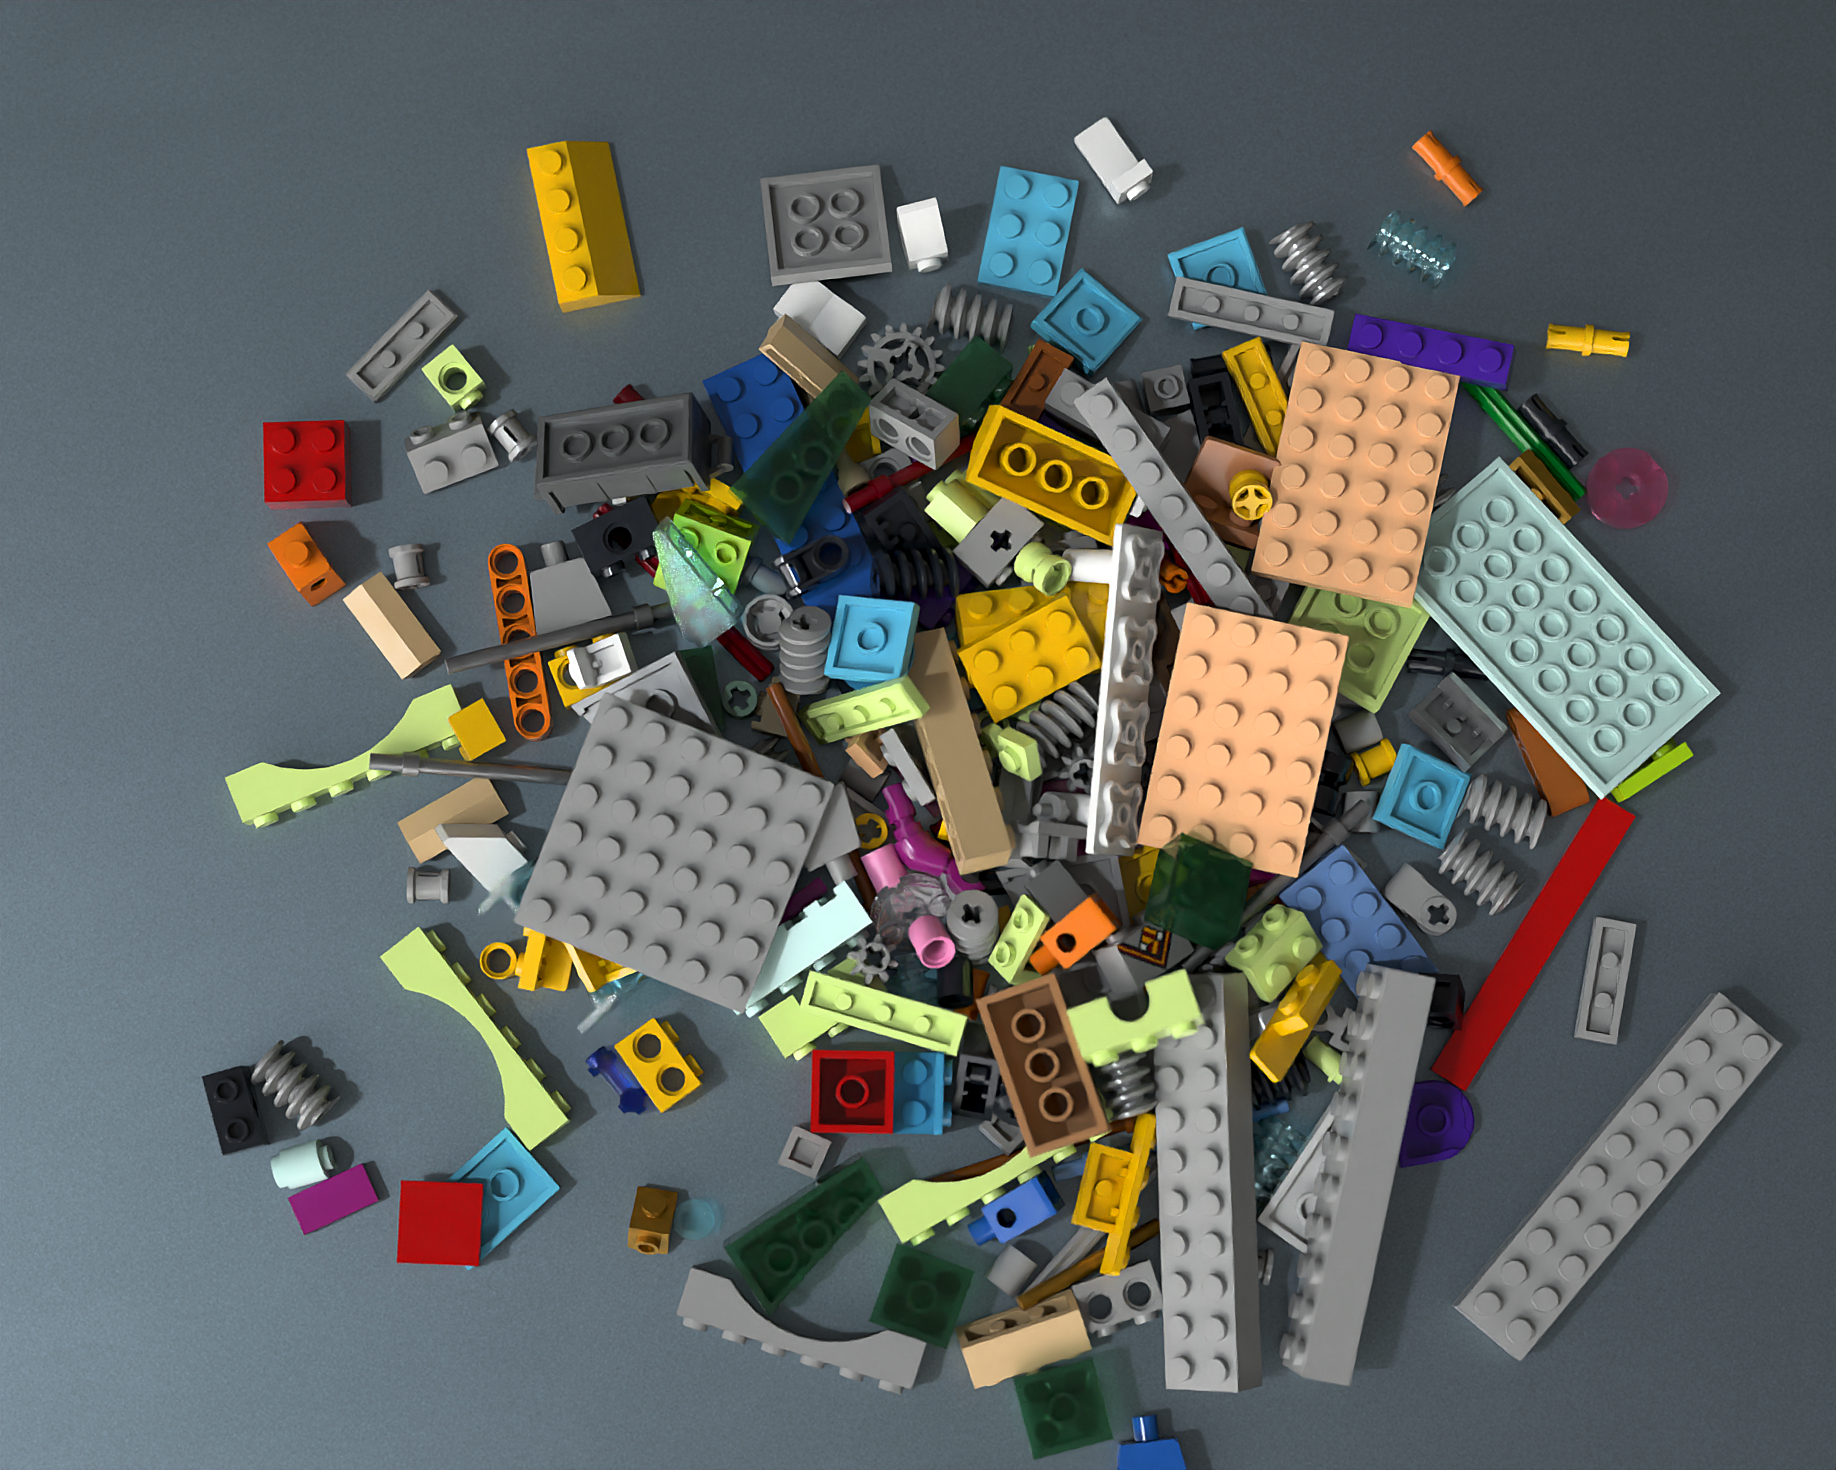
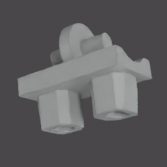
[1010,793,1088,861]

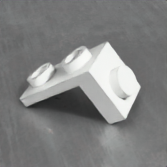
[1074,118,1153,204]

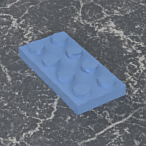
[1278,844,1439,1001]

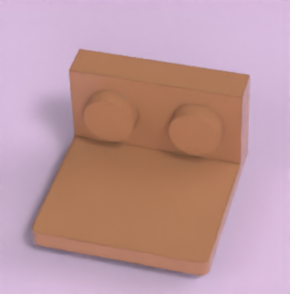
[1183,436,1281,550]

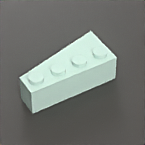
[734,881,873,1018]

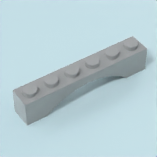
[676,1266,927,1394]

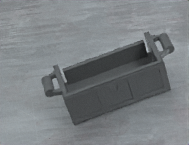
[534,392,734,514]

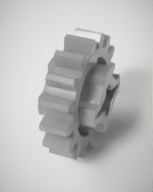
[858,323,945,399]

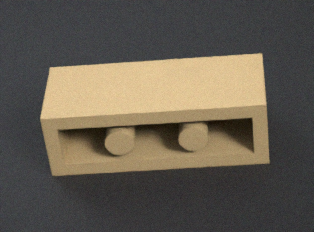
[955,1289,1092,1389]

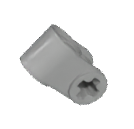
[1380,863,1457,936]

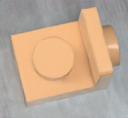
[844,728,888,779]

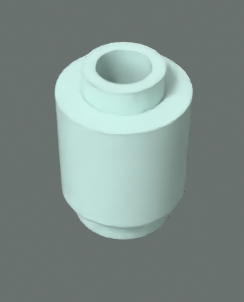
[271,1139,335,1189]

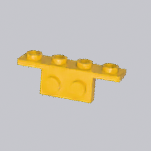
[1249,951,1342,1083]
[1071,1113,1157,1276]

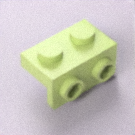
[1225,904,1323,1003]

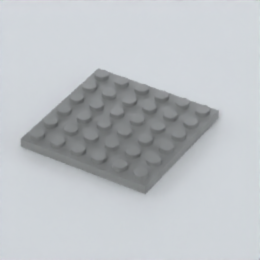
[513,692,835,1014]

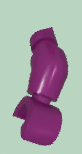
[882,782,987,895]

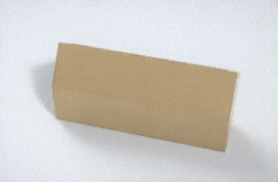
[759,313,859,414]
[343,571,441,680]
[397,778,509,864]

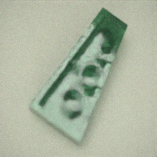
[727,370,872,548]
[723,1151,884,1316]

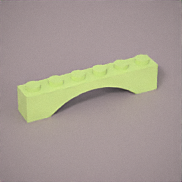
[225,684,464,828]
[380,927,572,1151]
[878,1085,1114,1246]

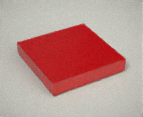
[397,1180,484,1266]

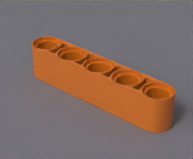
[488,544,554,742]

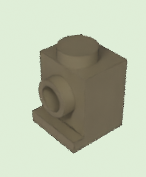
[751,677,802,741]

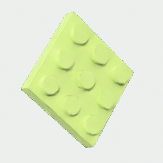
[1286,586,1430,714]

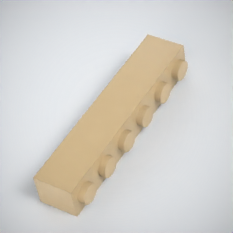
[907,627,1016,875]

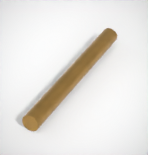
[1016,1218,1160,1312]

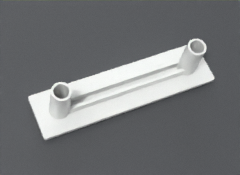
[1041,524,1164,856]

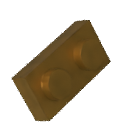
[1509,449,1581,525]

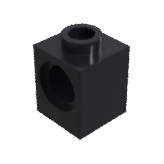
[1419,972,1466,1030]

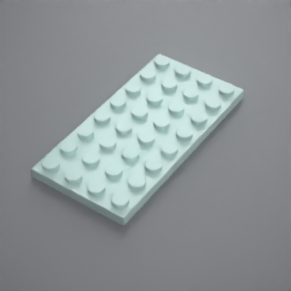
[1414,457,1721,800]

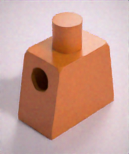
[267,521,346,607]
[1028,892,1122,976]

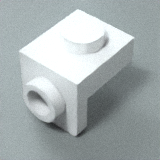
[567,633,638,689]

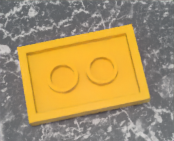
[956,592,1103,723]

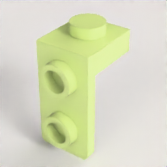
[988,894,1051,986]

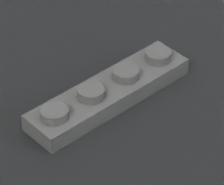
[1168,276,1335,346]

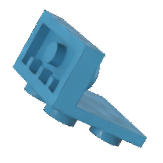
[893,1051,952,1135]

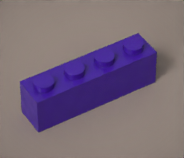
[1347,313,1516,391]

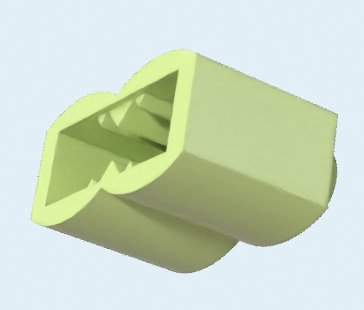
[924,469,1002,543]

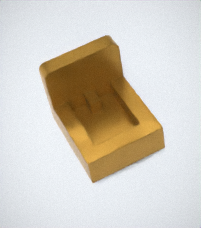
[628,1186,678,1255]

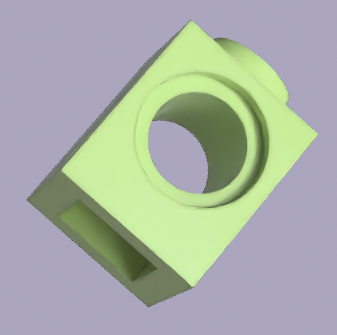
[422,344,487,413]

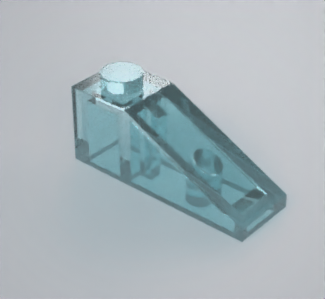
[652,516,745,650]

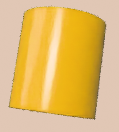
[480,942,519,980]

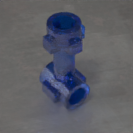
[585,1046,648,1115]

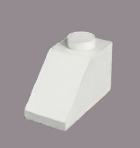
[897,197,948,273]
[435,824,531,897]

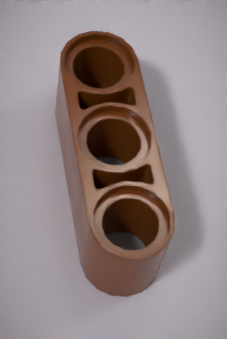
[1505,706,1590,818]

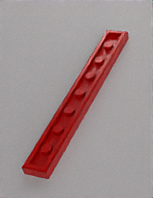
[1429,797,1636,1091]

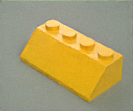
[527,140,641,313]
[965,405,1137,547]
[954,581,1110,689]

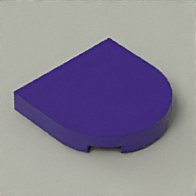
[1398,1080,1475,1168]

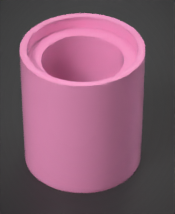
[860,843,911,895]
[908,915,955,968]

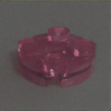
[1585,448,1668,530]

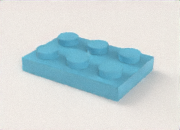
[977,166,1079,299]
[445,1127,562,1271]

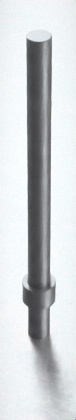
[444,599,684,675]
[369,752,573,786]
[1178,799,1372,974]

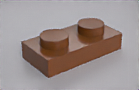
[1000,339,1074,422]

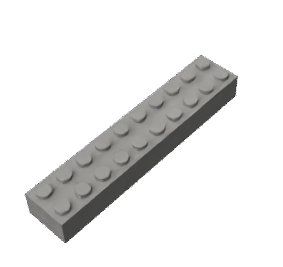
[1280,963,1435,1386]
[1153,973,1262,1392]
[1451,992,1782,1361]

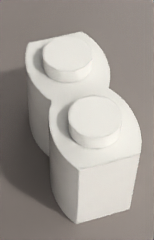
[773,281,868,360]

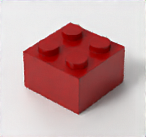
[263,420,352,510]
[810,1050,895,1134]

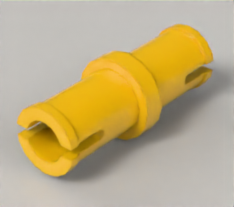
[1546,323,1630,357]

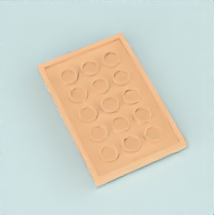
[1251,341,1460,608]
[1137,602,1349,878]

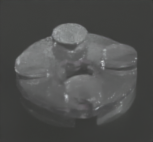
[871,873,952,951]

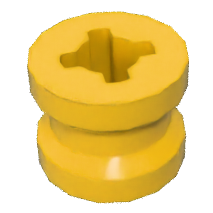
[1228,469,1272,520]

